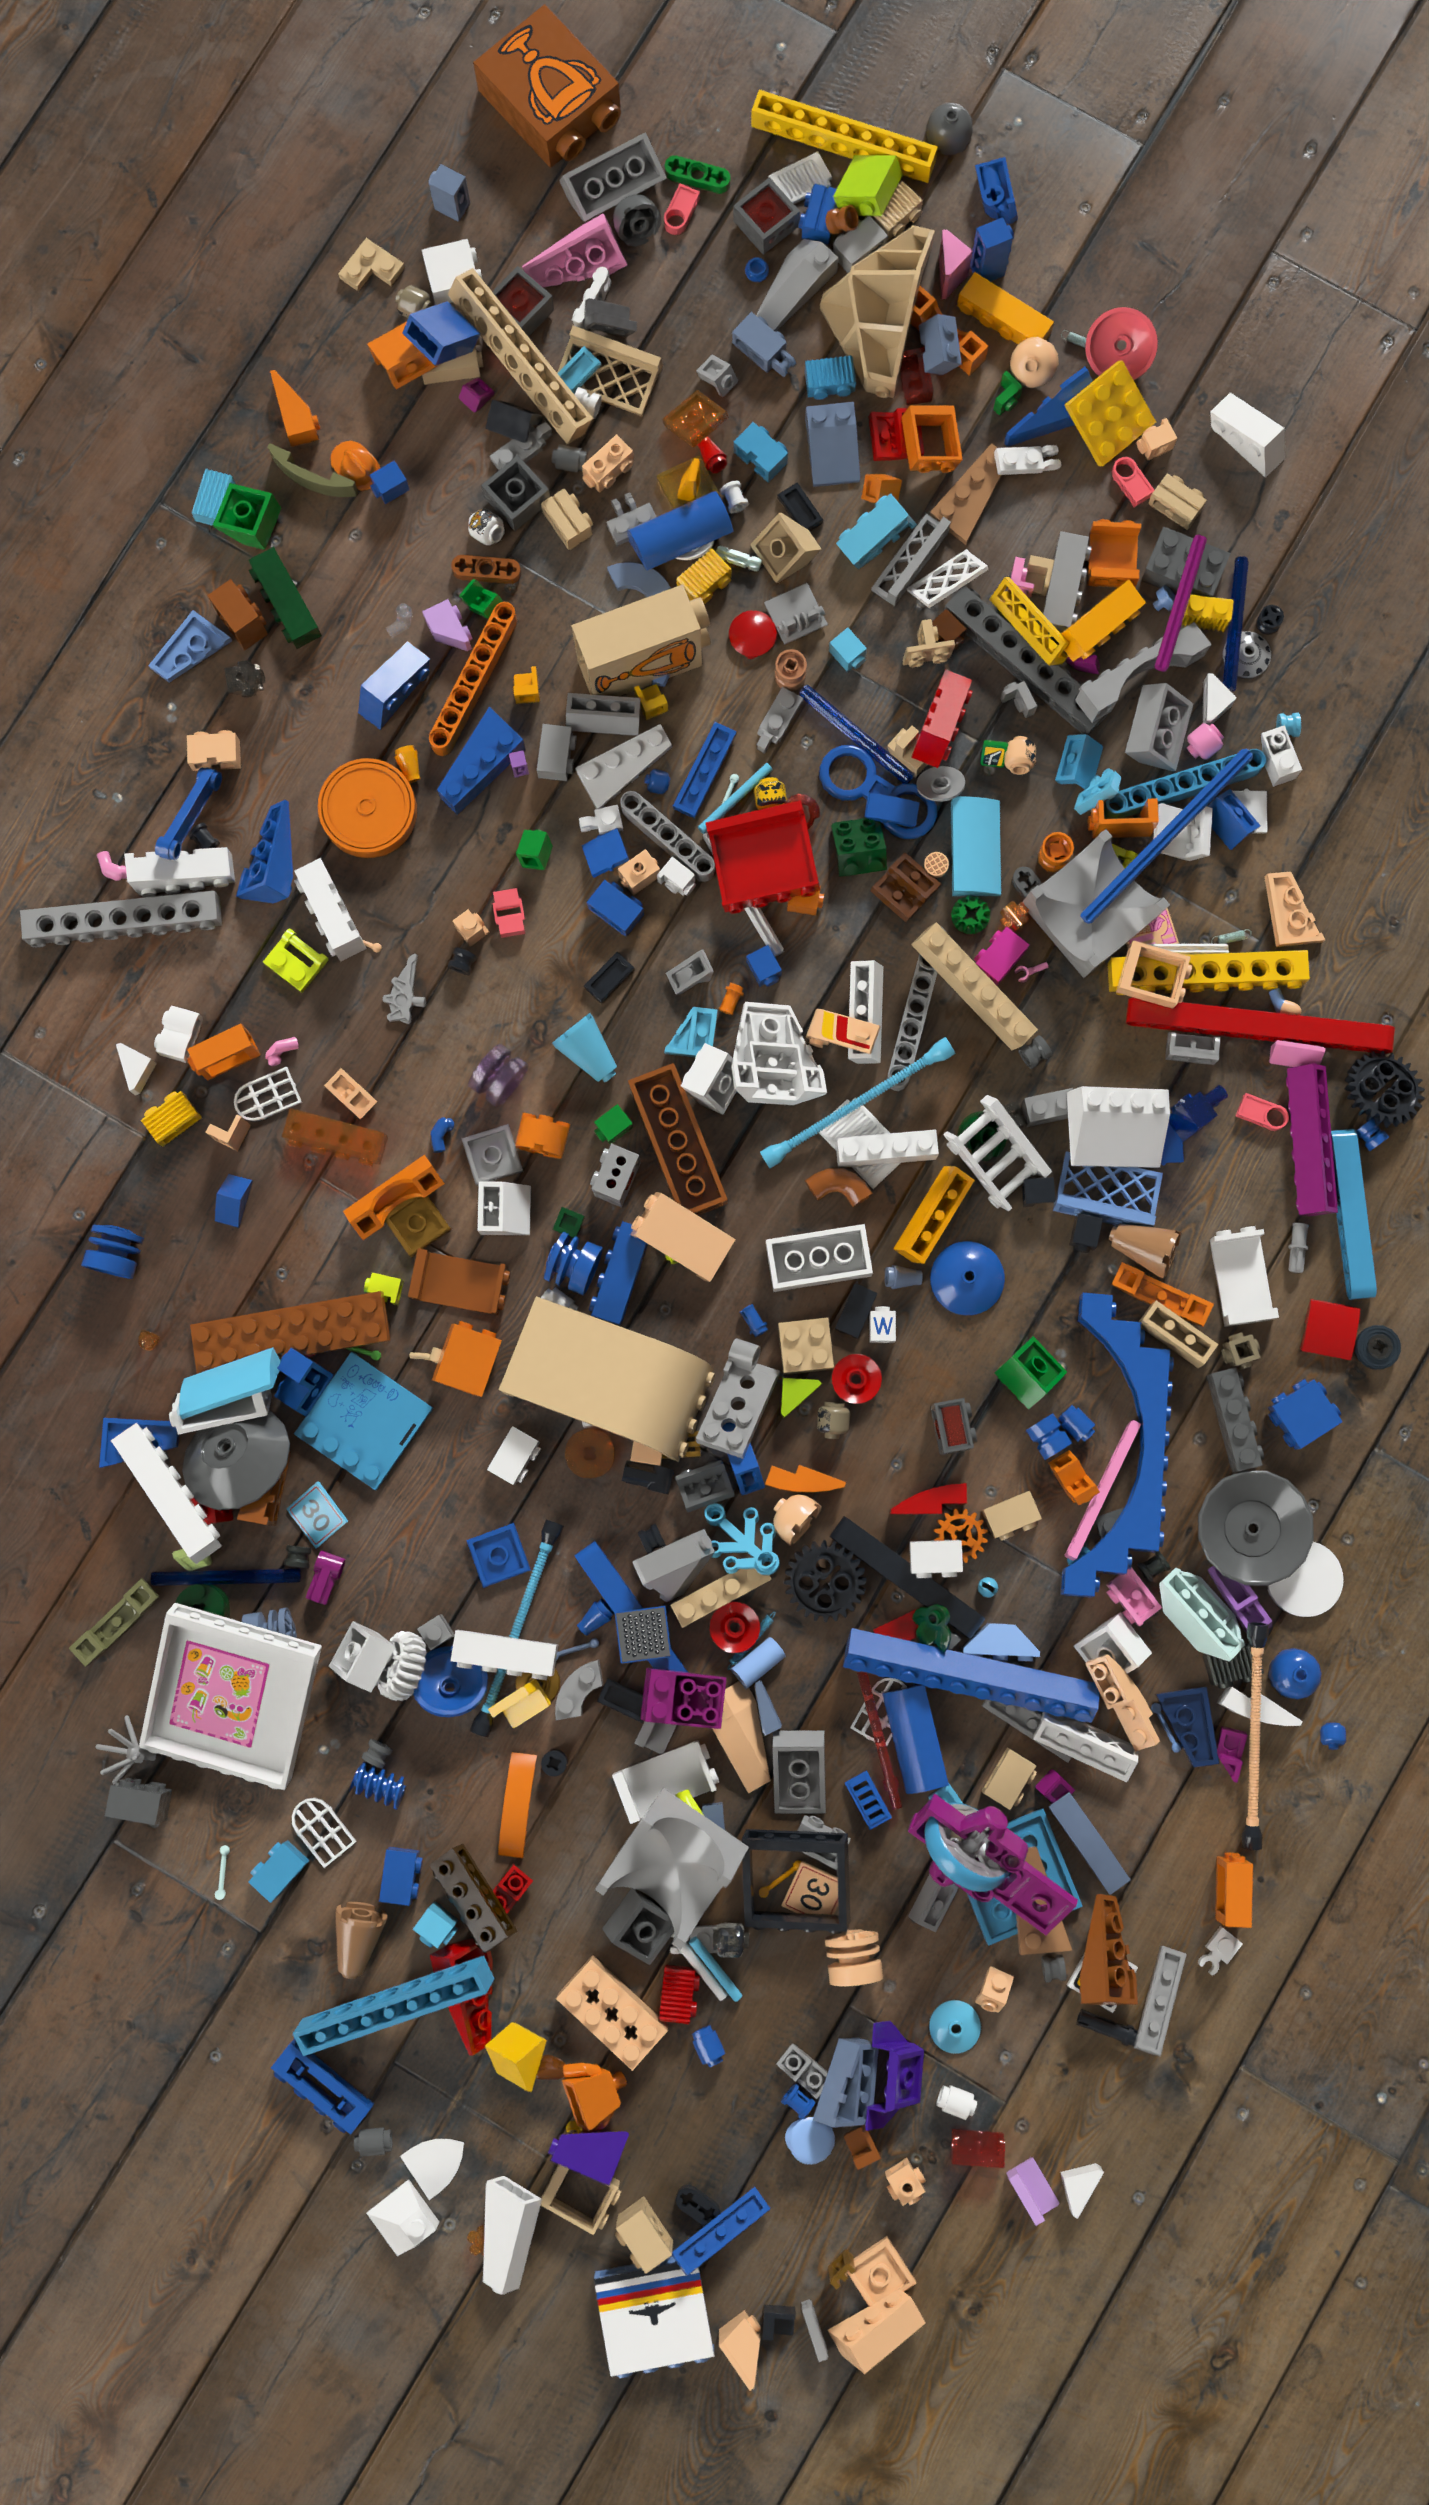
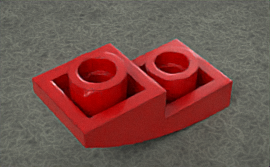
[493,1865,533,1913]

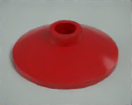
[832,1354,882,1404]
[710,1602,760,1653]

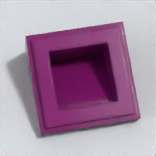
[459,377,495,413]
[1035,1769,1075,1804]

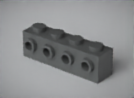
[1206,1368,1264,1473]

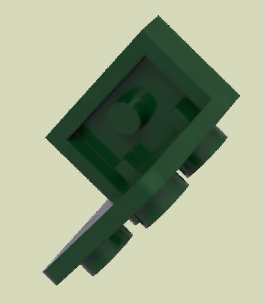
[831,818,887,877]

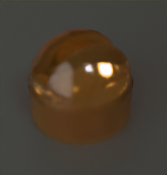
[138,1330,160,1351]

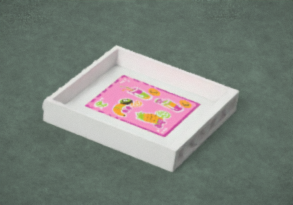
[139,1603,322,1790]

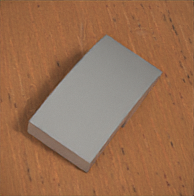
[776,2043,828,2099]

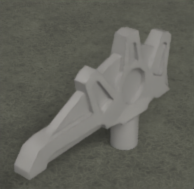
[383,954,426,1025]

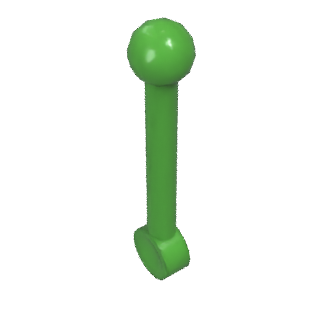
[347,1347,381,1360]

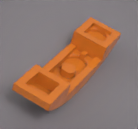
[1112,1262,1214,1327]
[498,1752,537,1858]

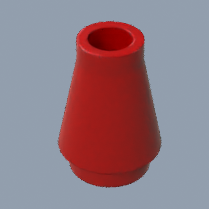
[697,436,727,473]

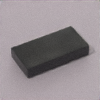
[777,482,824,532]
[583,952,635,1004]
[835,1283,877,1339]
[597,1678,644,1723]

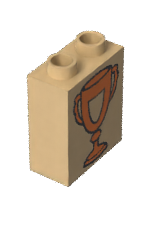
[571,585,711,697]

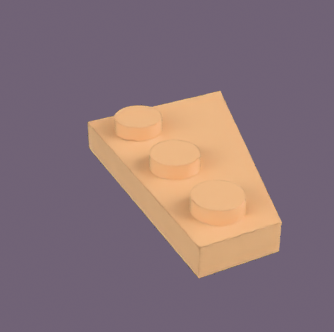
[1264,872,1325,947]

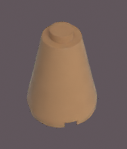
[1109,1223,1182,1278]
[335,1902,387,1979]

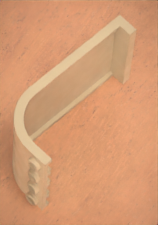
[499,1296,715,1462]

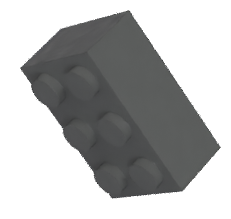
[1141,527,1231,597]

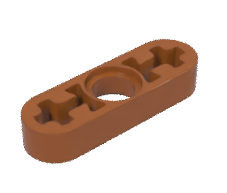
[451,555,521,584]

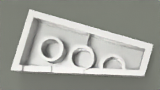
[124,847,235,897]

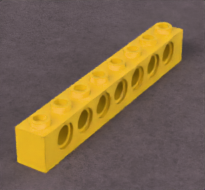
[751,90,938,183]
[1108,950,1310,995]

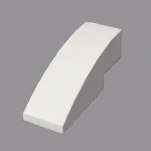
[1217,1687,1303,1726]

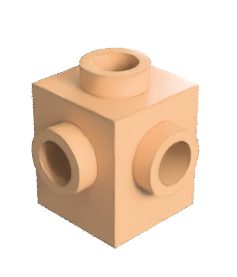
[885,2158,926,2206]

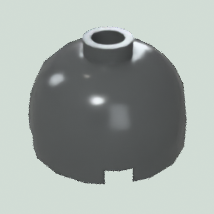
[926,103,973,155]
[613,194,661,246]

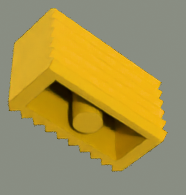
[676,549,731,604]
[1181,595,1234,632]
[141,1091,202,1147]

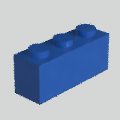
[970,217,1014,282]

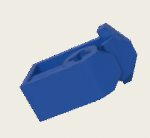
[975,157,1018,224]

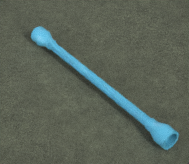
[760,1037,956,1168]

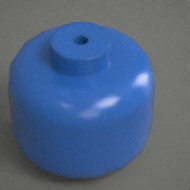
[644,769,670,794]
[1320,1723,1346,1750]

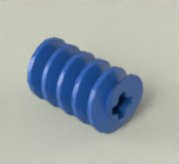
[349,1762,407,1810]

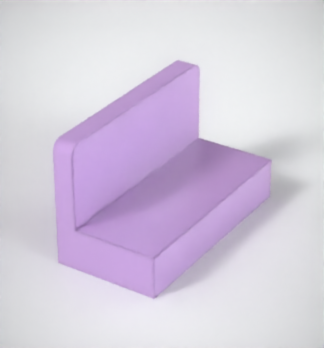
[1006,2157,1059,2226]

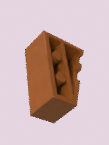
[237,1452,291,1526]

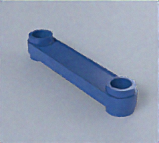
[155,767,222,860]

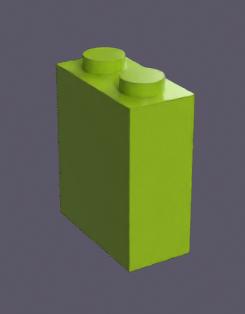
[833,155,903,216]

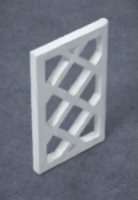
[907,549,989,608]

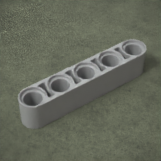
[620,791,715,882]

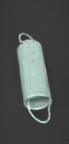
[1061,330,1086,348]
[1211,930,1251,944]

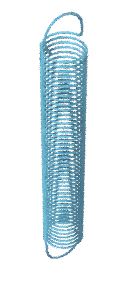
[727,1612,776,1670]

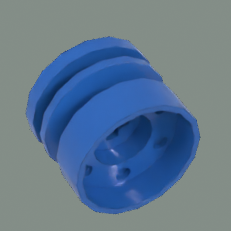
[81,1225,144,1279]
[544,1232,603,1296]

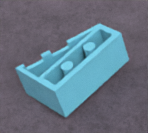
[836,493,917,569]

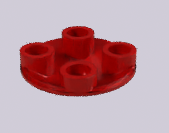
[729,610,777,659]

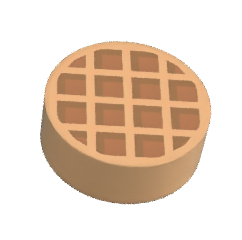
[924,852,949,878]

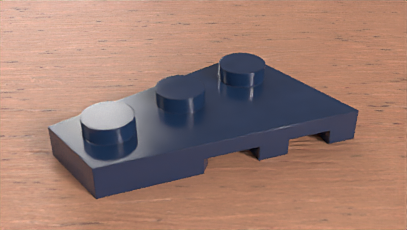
[1155,1687,1219,1768]

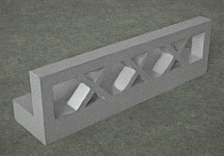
[871,513,951,606]

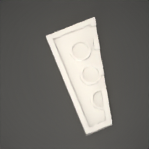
[575,724,672,809]

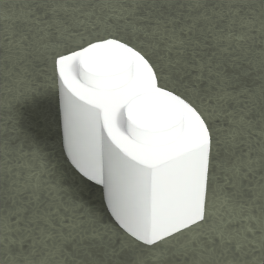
[154,1005,203,1063]

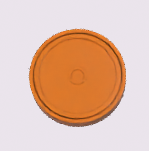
[318,758,417,858]

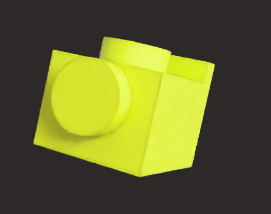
[364,1273,404,1306]

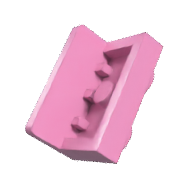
[1106,1567,1162,1627]

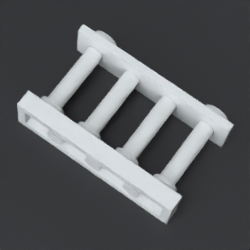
[943,1095,1052,1211]

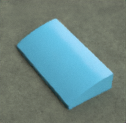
[951,796,1001,896]
[179,1348,280,1419]

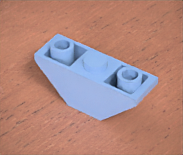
[961,1623,1040,1661]

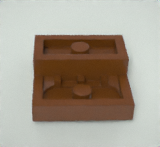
[870,853,941,922]

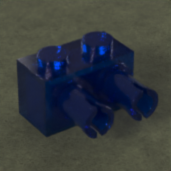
[1169,1085,1228,1142]

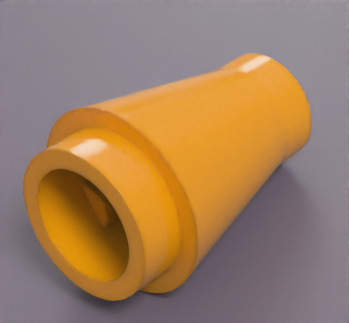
[394,745,420,783]

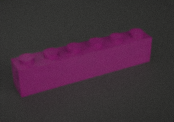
[1286,1063,1338,1216]

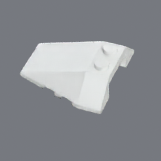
[731,1002,827,1105]

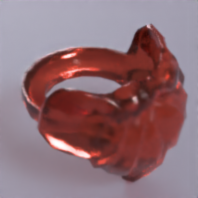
[784,794,821,829]

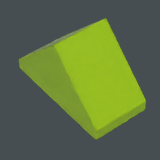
[781,1378,822,1418]

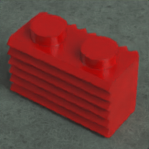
[659,1965,700,2024]

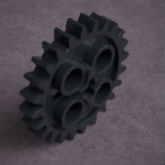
[1344,1051,1425,1128]
[784,1540,867,1623]

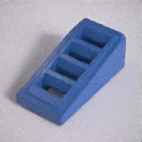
[844,1770,892,1830]

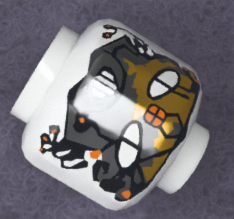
[468,509,504,545]

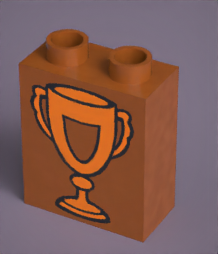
[473,4,621,168]

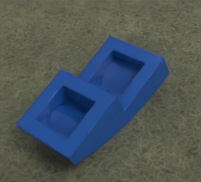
[864,793,919,827]

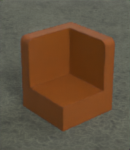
[844,2125,881,2170]

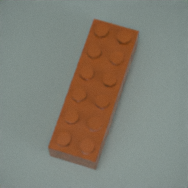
[628,1063,728,1216]

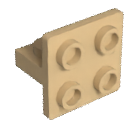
[902,619,955,667]

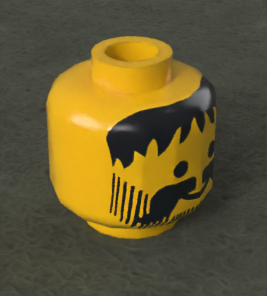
[754,777,787,810]

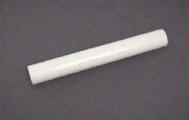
[679,1942,728,2001]

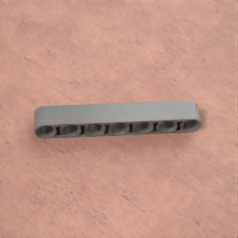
[887,926,946,1091]

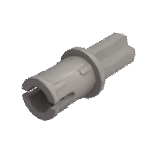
[1288,1223,1309,1273]

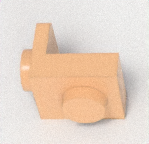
[975,1966,1014,2012]

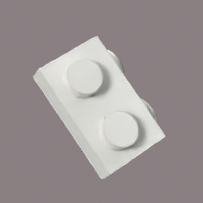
[1153,804,1213,861]

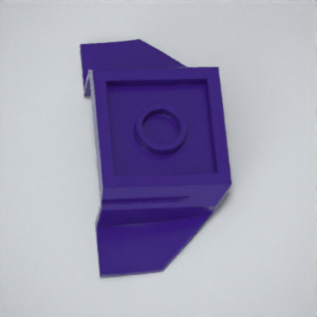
[865,2021,924,2131]

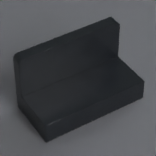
[486,400,543,443]

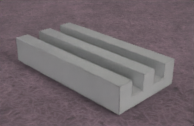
[801,2299,828,2362]

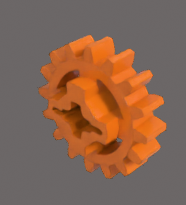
[933,1509,988,1563]

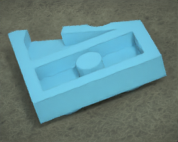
[665,1007,717,1057]

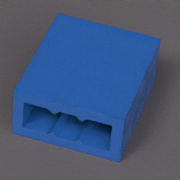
[402,301,481,366]

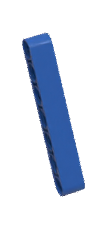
[574,1541,688,1672]

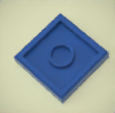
[466,1523,531,1588]

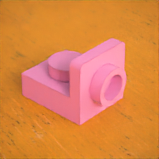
[1008,557,1034,598]

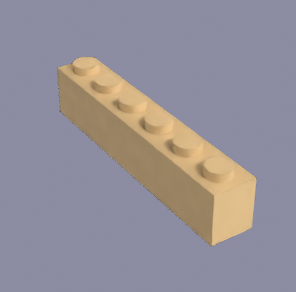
[911,922,1038,1050]

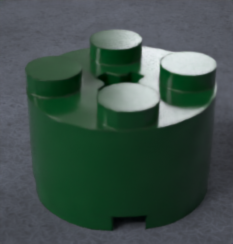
[175,1584,230,1618]

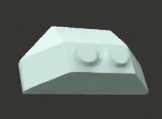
[1159,1568,1245,1661]

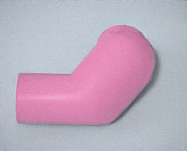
[97,851,127,881]

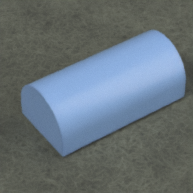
[730,1637,786,1689]

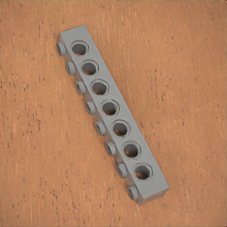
[20,891,222,947]

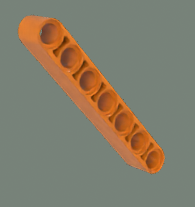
[429,602,517,756]

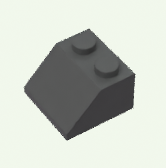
[602,1888,674,1965]

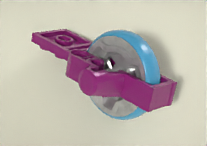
[908,1793,1078,1935]

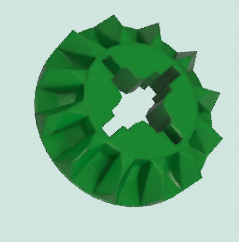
[951,895,990,934]

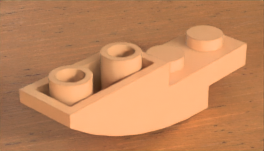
[1085,1655,1160,1752]

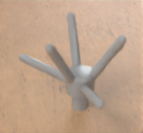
[96,1715,156,1784]

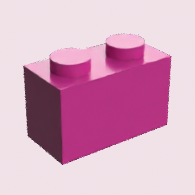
[974,927,1029,986]

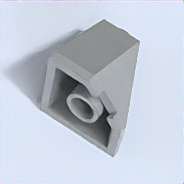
[632,1529,715,1602]

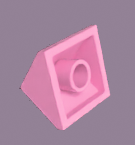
[939,230,972,299]

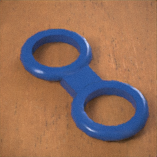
[819,745,937,839]

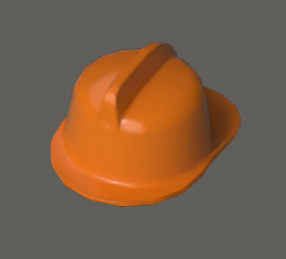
[330,441,380,491]

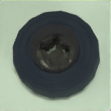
[1355,1325,1401,1370]

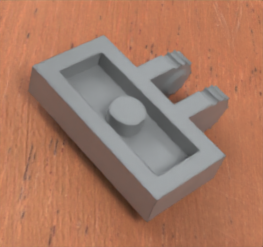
[606,492,656,546]

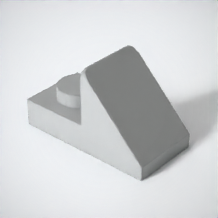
[666,950,714,995]

